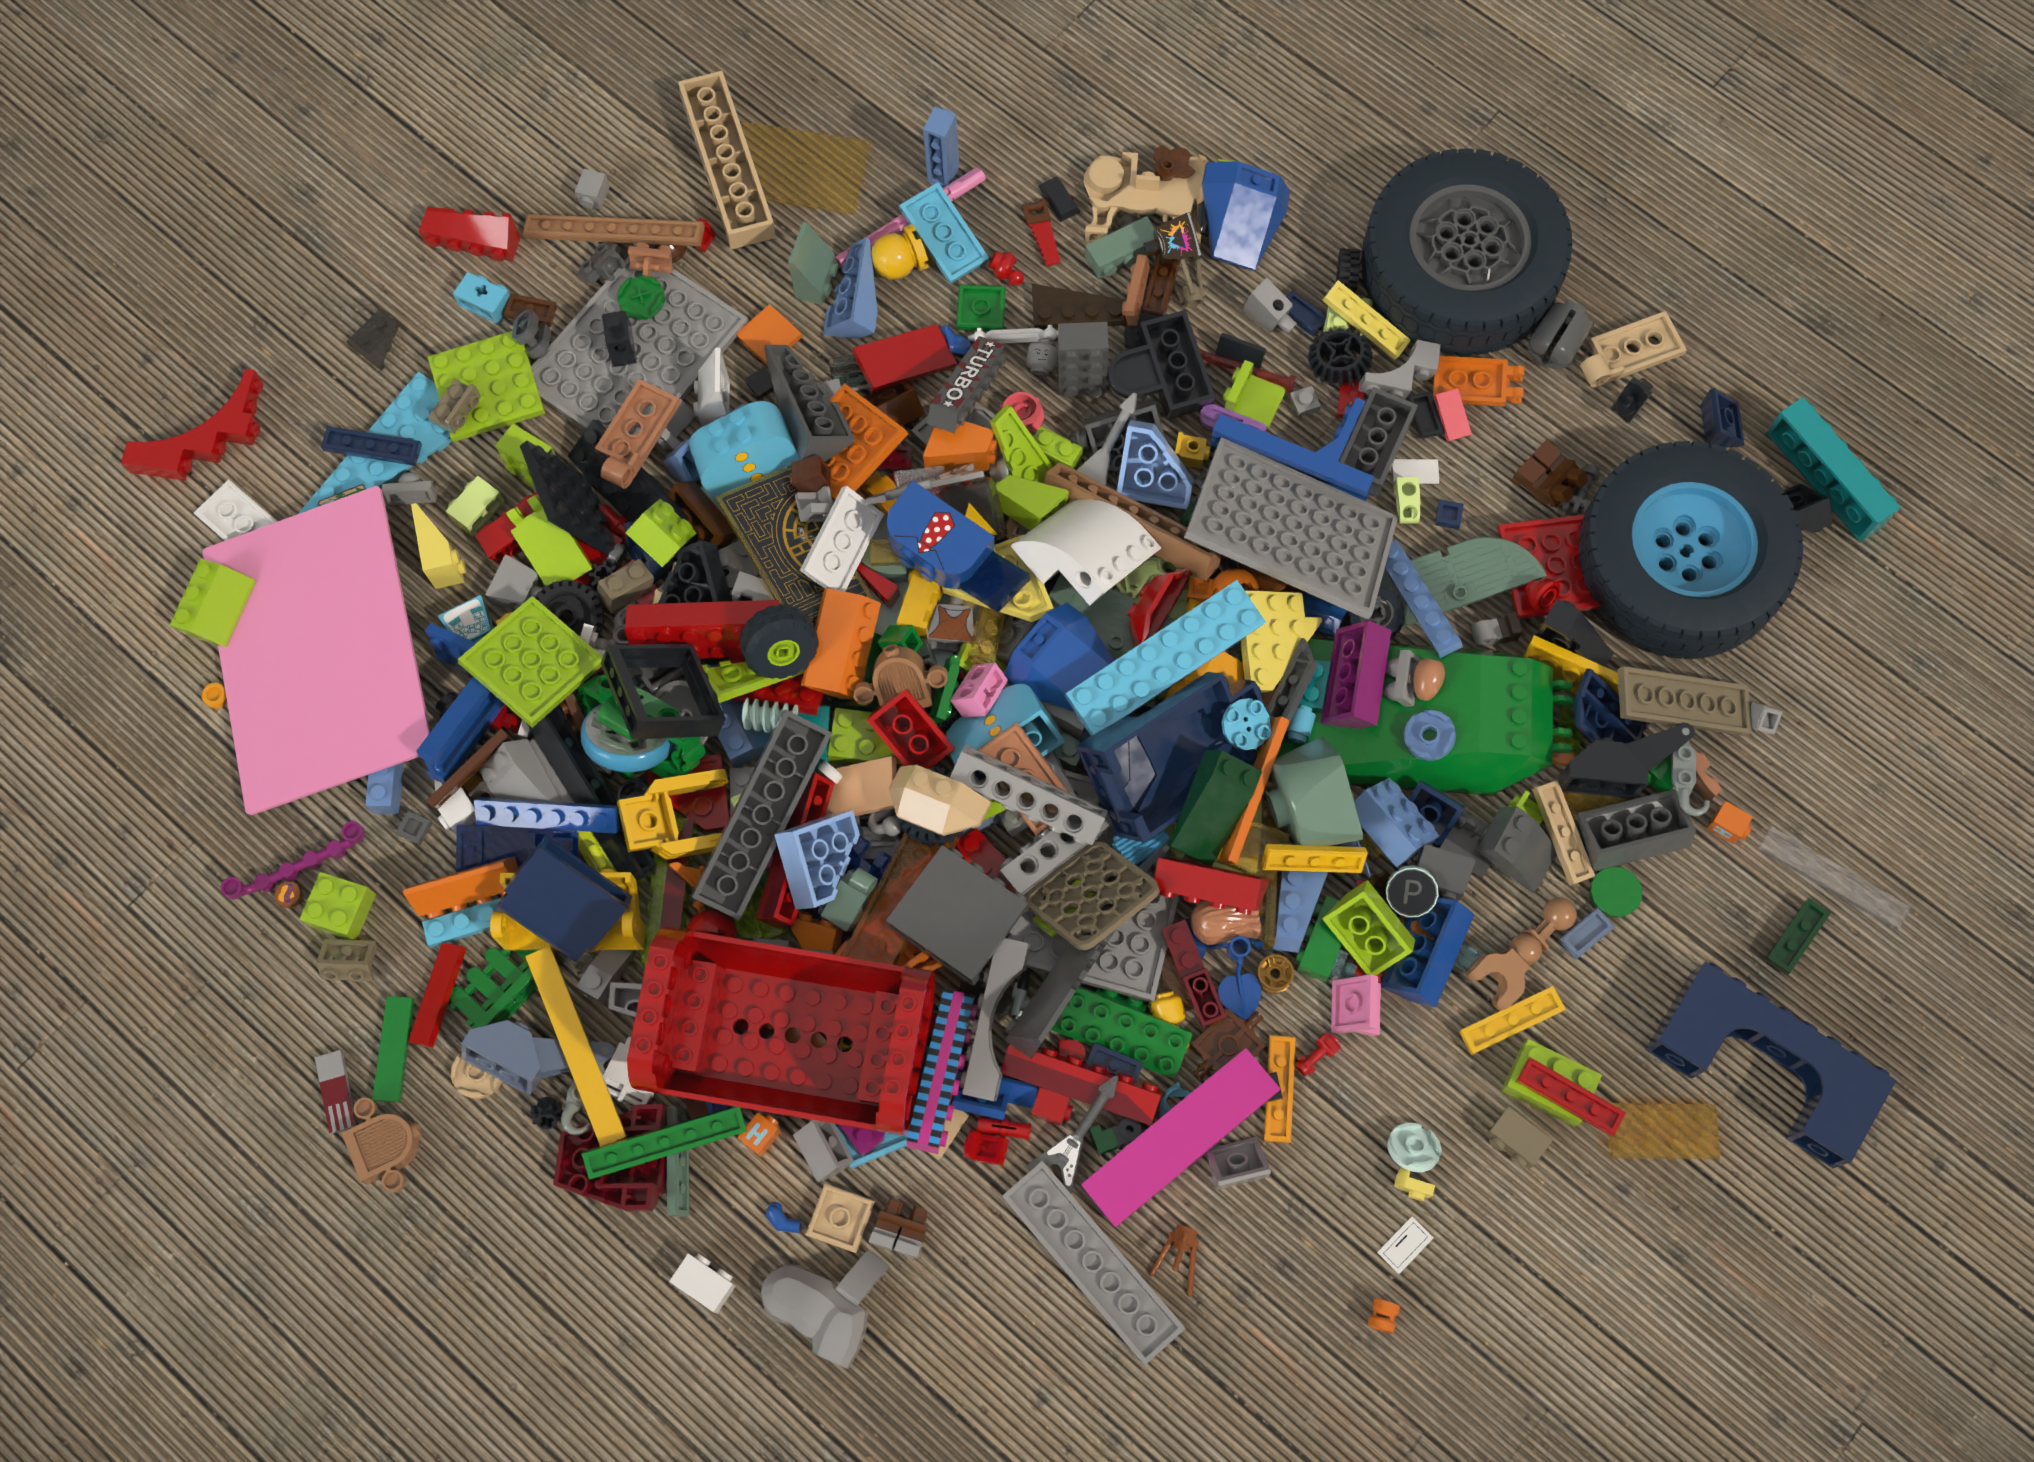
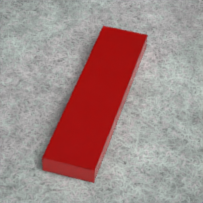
[408,943,467,1048]
[1516,1057,1626,1137]

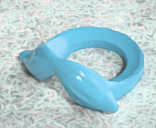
[1159,1082,1191,1118]

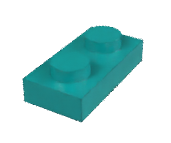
[1299,660,1331,712]

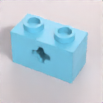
[453,272,510,324]

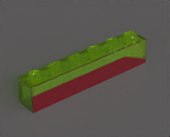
[641,818,697,968]

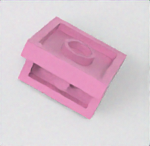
[1331,974,1381,1036]

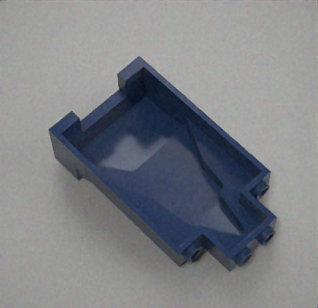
[1076,672,1271,843]

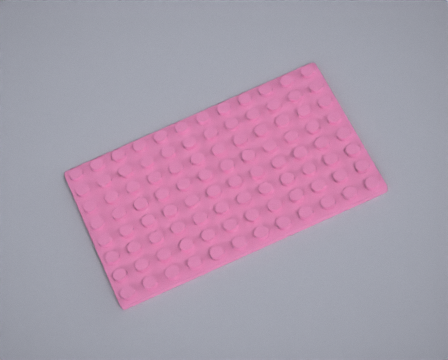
[203,486,430,815]

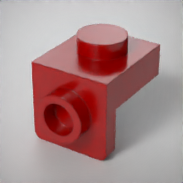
[964,1130,1009,1166]

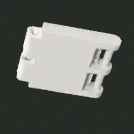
[603,1036,654,1105]

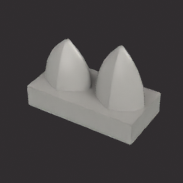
[1383,650,1421,707]

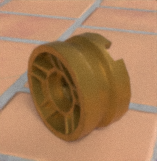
[1256,954,1294,994]

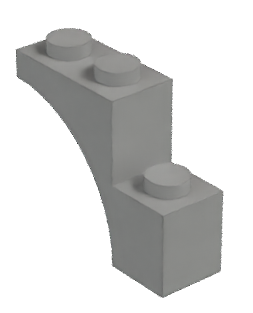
[1358,340,1440,399]

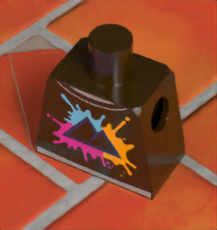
[1143,212,1202,264]

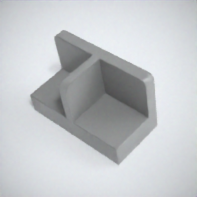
[795,486,835,522]

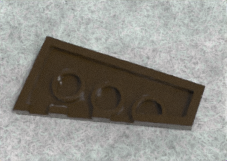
[1032,284,1127,329]

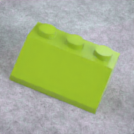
[170,558,256,648]
[1322,880,1415,976]

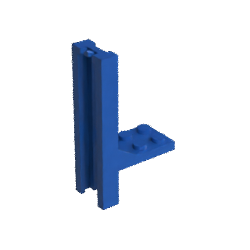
[1210,397,1375,502]
[416,623,505,784]

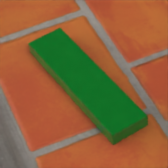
[372,996,415,1103]

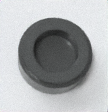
[607,542,628,567]

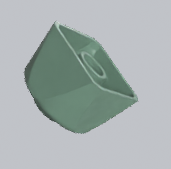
[1266,737,1363,846]

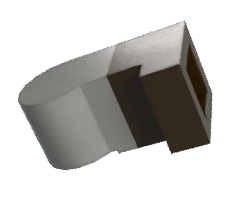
[1470,611,1523,647]

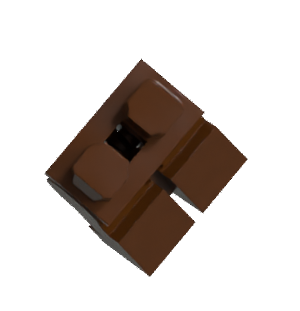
[1511,439,1588,508]

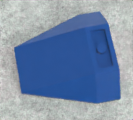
[1202,161,1290,271]
[1004,602,1115,712]

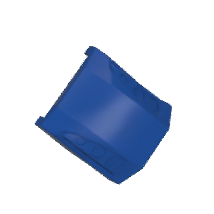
[1302,591,1347,638]

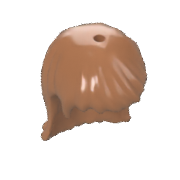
[1190,900,1261,945]

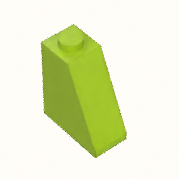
[991,475,1069,531]

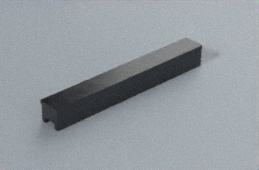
[526,706,656,881]

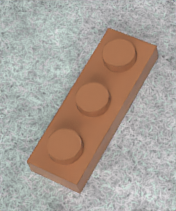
[1122,254,1151,326]

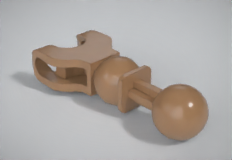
[1465,898,1577,1011]

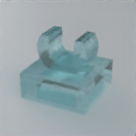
[1452,942,1485,974]
[1328,950,1357,981]

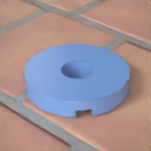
[1404,710,1456,761]

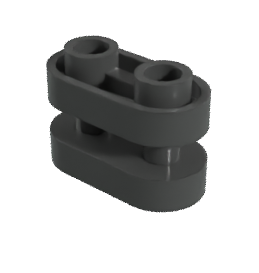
[512,308,551,359]

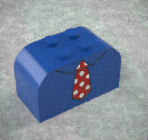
[887,480,995,589]

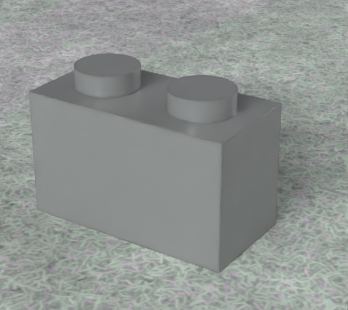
[793,1120,854,1182]

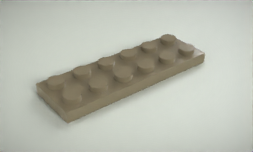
[1618,666,1752,736]

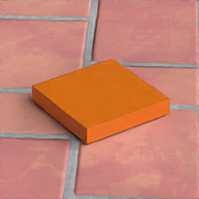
[736,304,802,367]

